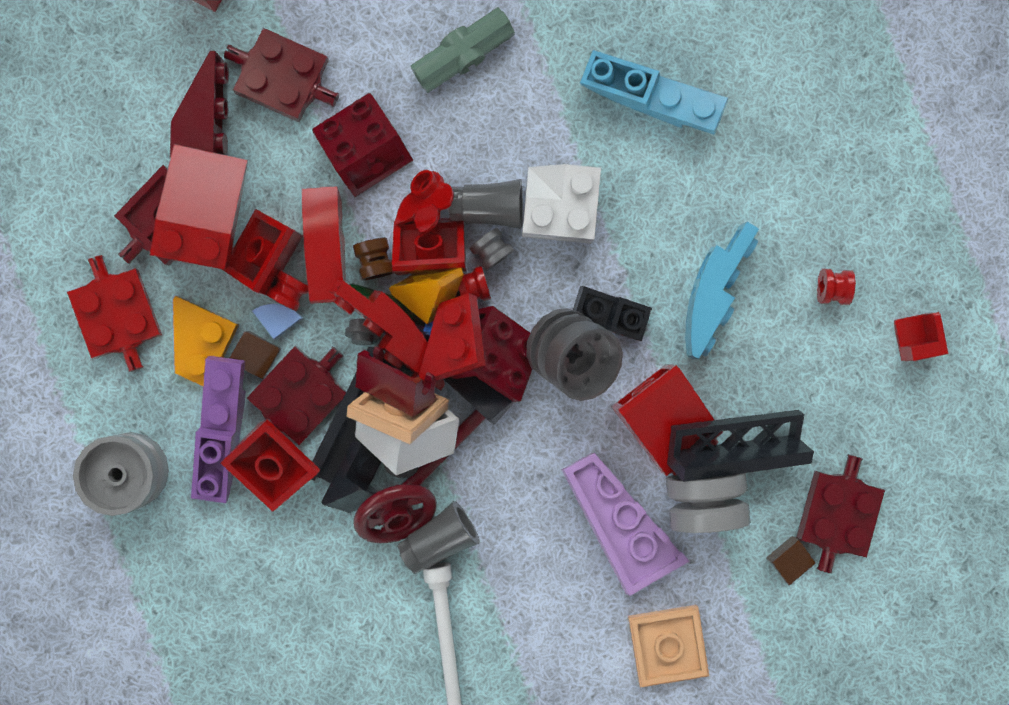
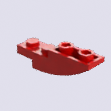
[329,280,445,391]

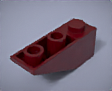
[170,51,229,158]

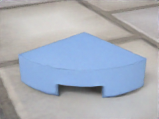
[252,304,303,339]

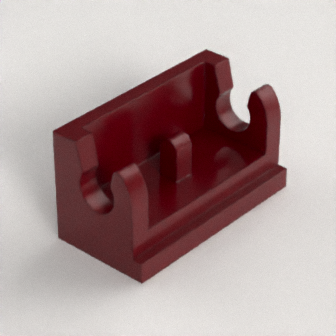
[355,346,436,417]

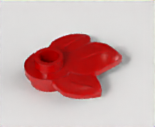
[395,170,454,235]

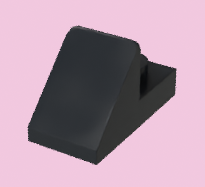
[321,439,381,513]

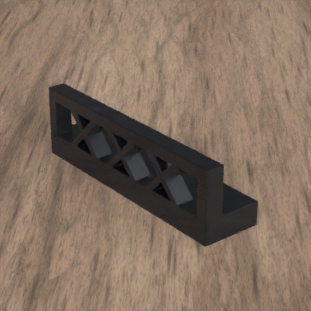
[311,347,403,483]
[667,410,814,482]

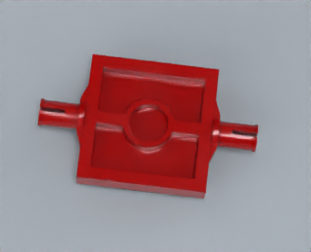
[67,255,162,372]

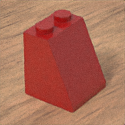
[611,364,723,476]

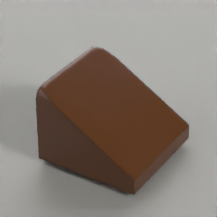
[229,331,281,379]
[766,536,816,585]

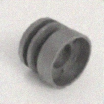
[526,308,623,401]

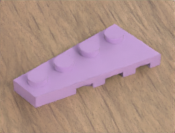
[561,453,690,596]

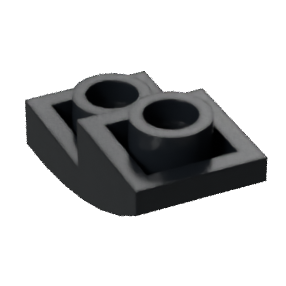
[573,286,652,341]

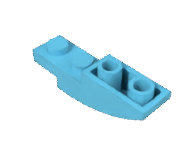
[580,50,728,135]
[685,222,759,359]

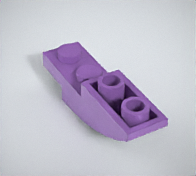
[191,356,246,503]

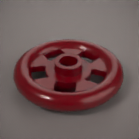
[353,484,437,544]

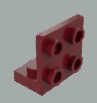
[312,93,413,198]
[451,306,533,402]

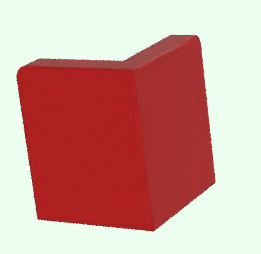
[894,312,949,361]

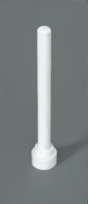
[423,562,462,705]

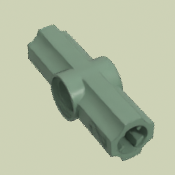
[410,7,515,93]

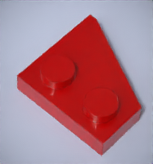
[419,293,486,383]

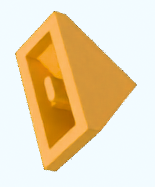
[389,268,464,324]

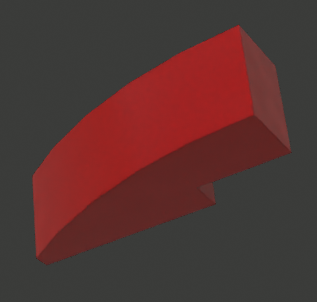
[302,186,346,304]

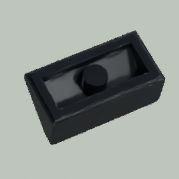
[443,376,515,425]

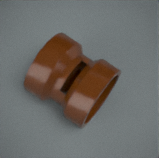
[353,237,394,281]

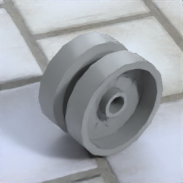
[73,432,169,516]
[666,473,751,533]

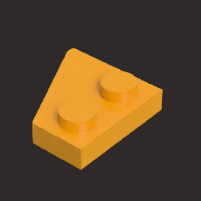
[173,296,239,386]

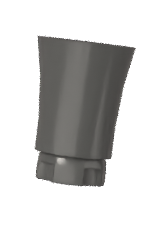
[449,179,523,229]
[397,501,480,574]

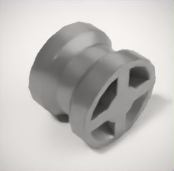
[469,228,514,271]

